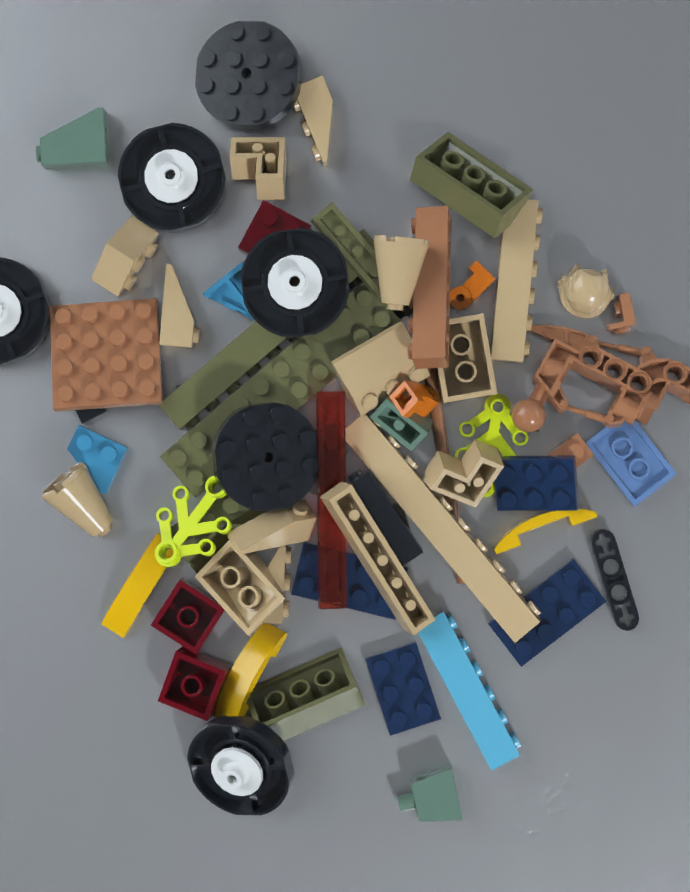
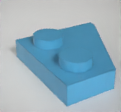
[203,261,255,321]
[67,425,128,494]

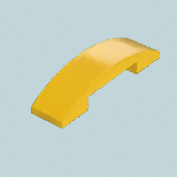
[492,509,598,554]
[101,533,173,638]
[214,623,288,718]

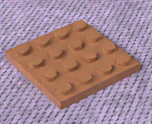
[50,298,163,412]

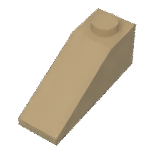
[159,264,200,349]
[227,499,317,555]

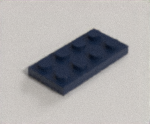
[291,542,408,620]
[488,558,606,667]

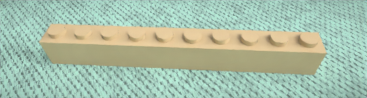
[340,413,541,642]

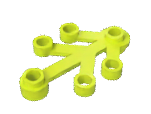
[454,394,529,497]
[155,476,232,567]

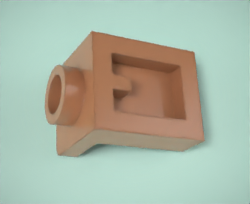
[606,292,636,335]

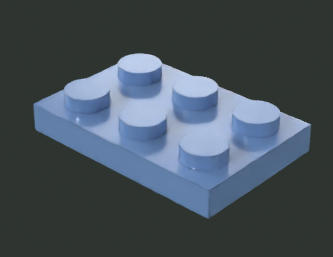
[585,420,677,507]

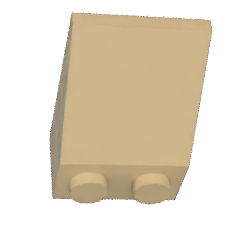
[195,540,286,636]

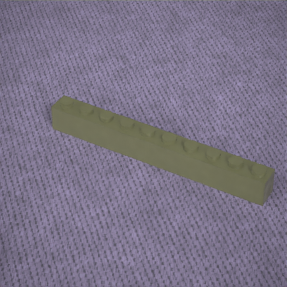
[159,229,375,430]

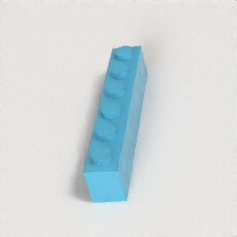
[418,610,521,771]

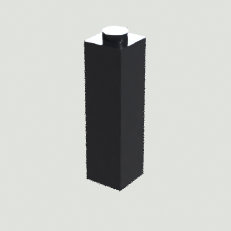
[347,468,423,566]

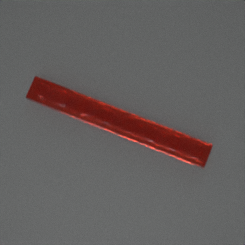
[316,391,347,609]

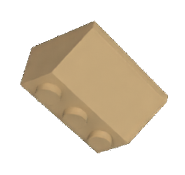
[331,321,430,416]

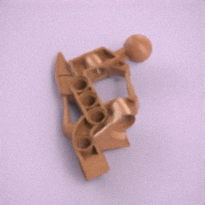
[511,325,690,433]

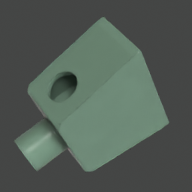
[397,765,463,821]

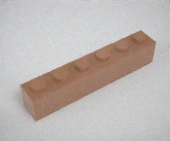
[408,206,452,369]

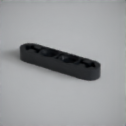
[590,529,639,631]

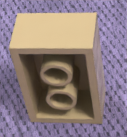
[436,313,497,404]

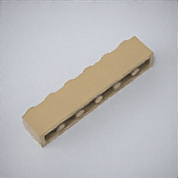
[490,199,543,363]
[320,482,436,635]

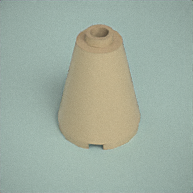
[374,235,429,311]
[41,461,113,537]

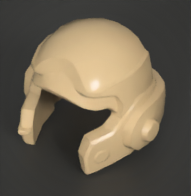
[557,264,615,318]

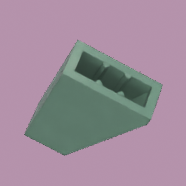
[36,107,109,169]

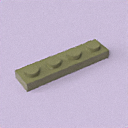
[311,202,381,302]

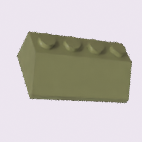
[410,132,534,238]
[171,495,267,574]
[247,647,366,741]

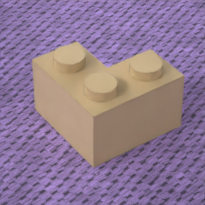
[230,137,287,200]
[91,215,159,297]
[424,439,504,508]

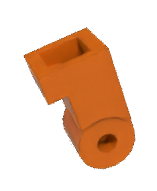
[450,260,495,311]
[389,380,441,418]

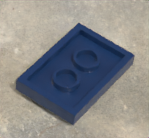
[495,455,579,511]
[365,642,441,736]

